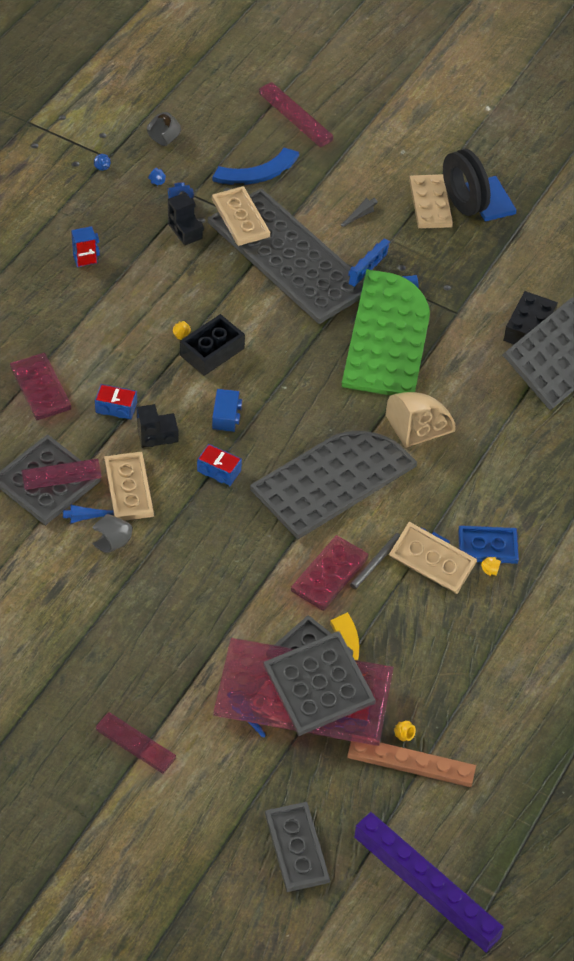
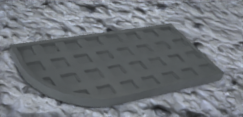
[502,297,574,410]
[250,431,417,540]

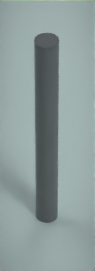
[350,533,401,589]

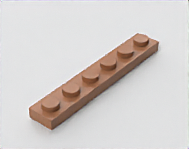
[347,736,476,787]

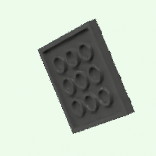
[0,434,101,526]
[264,631,376,736]

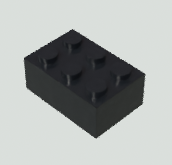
[503,291,558,344]
[180,314,245,376]

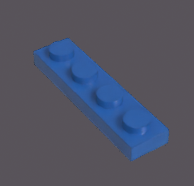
[348,239,390,287]

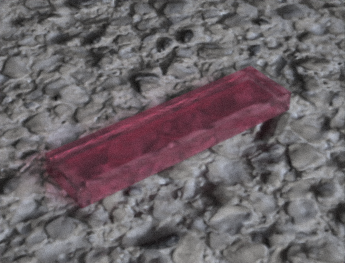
[96,712,176,774]

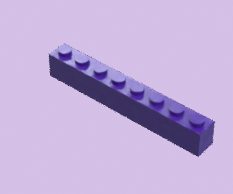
[354,812,504,953]

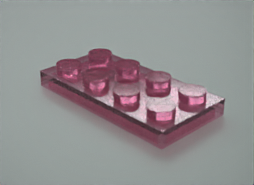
[10,353,71,421]
[291,535,369,611]

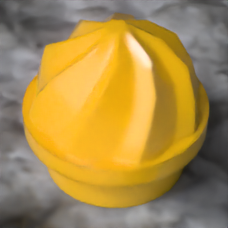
[173,321,191,340]
[481,557,501,576]
[394,720,416,741]

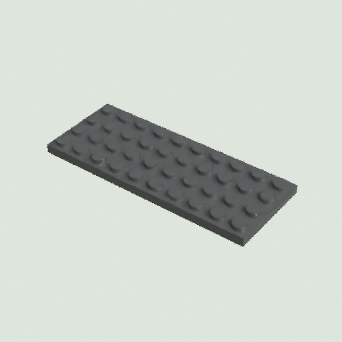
[208,188,364,324]

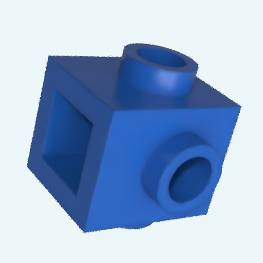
[167,182,194,199]

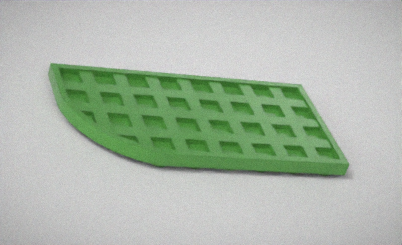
[341,269,430,396]

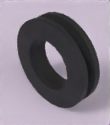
[443,149,491,216]

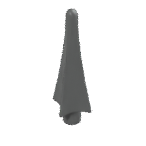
[341,197,378,227]

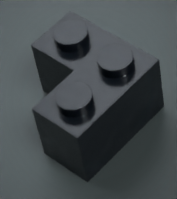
[168,192,204,246]
[137,404,179,448]

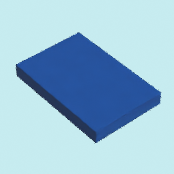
[465,176,516,221]
[458,526,519,564]

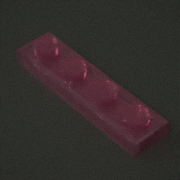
[22,458,102,490]

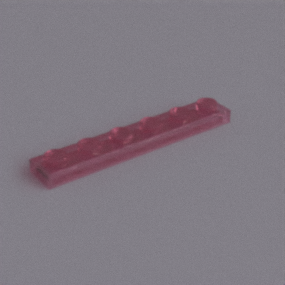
[259,82,334,147]

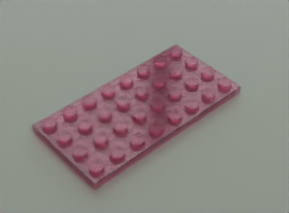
[213,638,394,746]

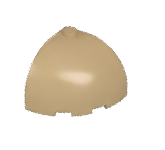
[386,392,455,448]

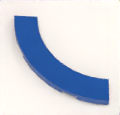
[212,148,299,185]

